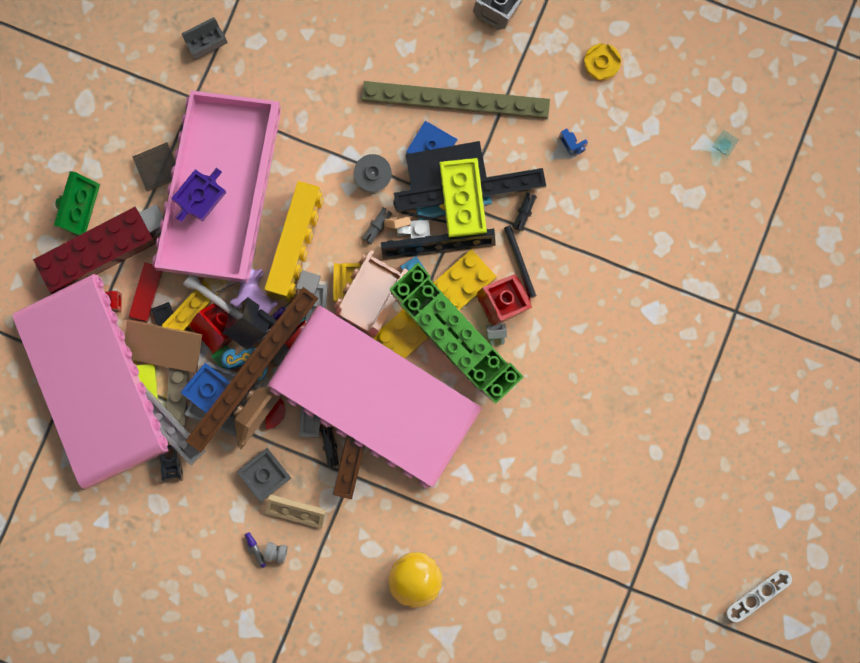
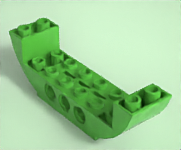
[389,262,524,404]

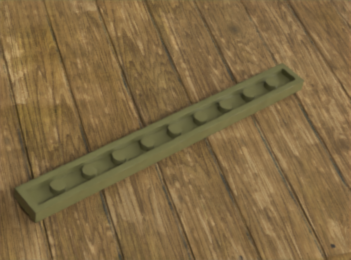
[362,81,550,119]

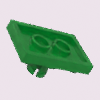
[54,171,100,236]

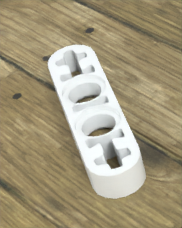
[726,570,792,622]

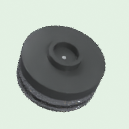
[353,154,392,194]

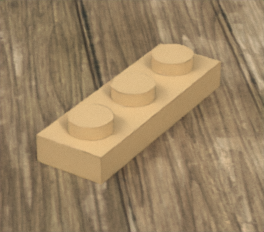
[266,495,326,529]

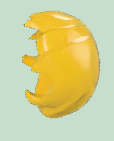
[388,552,442,608]

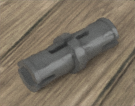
[361,207,392,245]

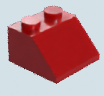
[189,299,232,353]

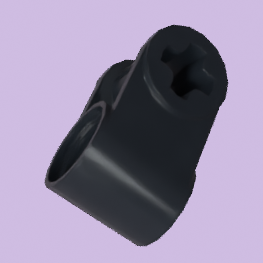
[160,445,183,483]

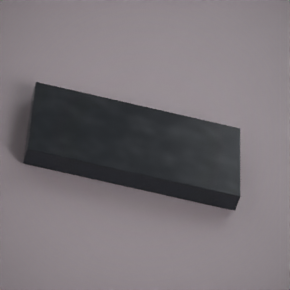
[405,141,487,190]

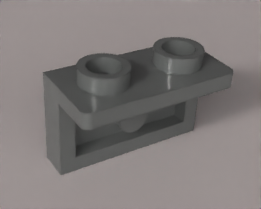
[182,17,228,59]

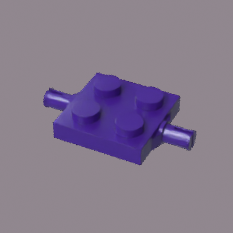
[171,168,226,223]

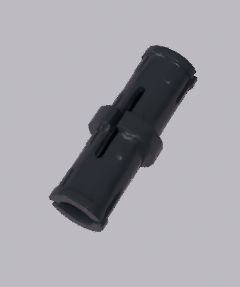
[512,192,537,232]
[320,427,340,467]

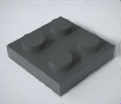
[237,448,292,503]

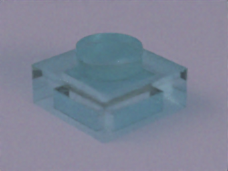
[712,129,739,157]

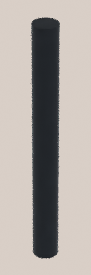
[504,225,537,299]

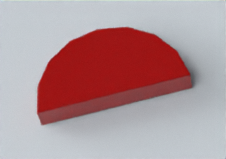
[266,398,286,430]

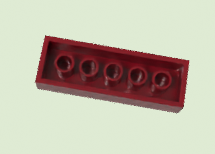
[33,206,156,294]

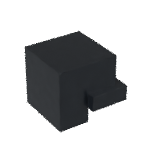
[223,297,276,350]

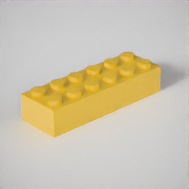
[264,181,324,302]

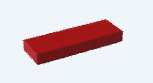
[129,262,162,322]

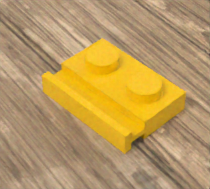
[333,263,361,302]

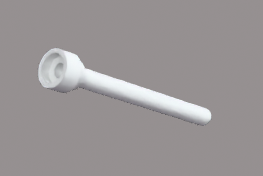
[183,275,234,314]

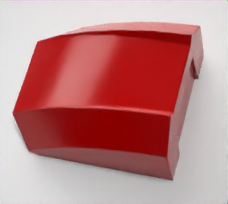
[477,274,532,326]

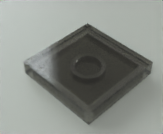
[132,142,176,192]

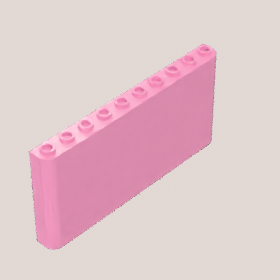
[153,91,281,283]
[13,274,168,489]
[268,305,482,489]

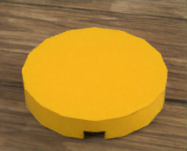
[584,43,621,81]

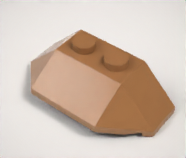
[233,386,282,449]

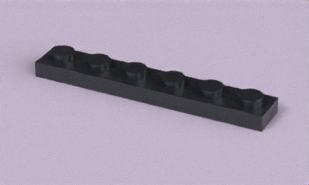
[381,228,496,259]

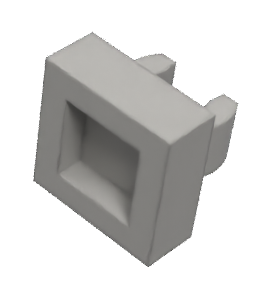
[486,323,507,346]

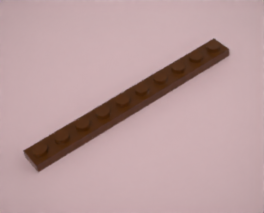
[185,287,319,453]

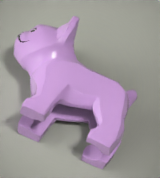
[230,269,278,314]

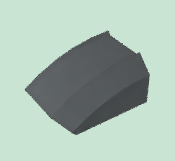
[473,0,523,30]

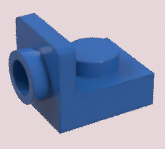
[559,128,588,156]

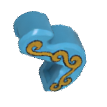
[221,347,268,382]

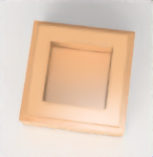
[384,215,411,229]

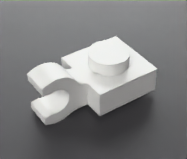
[397,220,430,238]

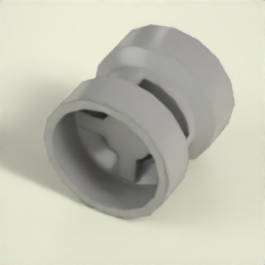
[264,542,288,565]

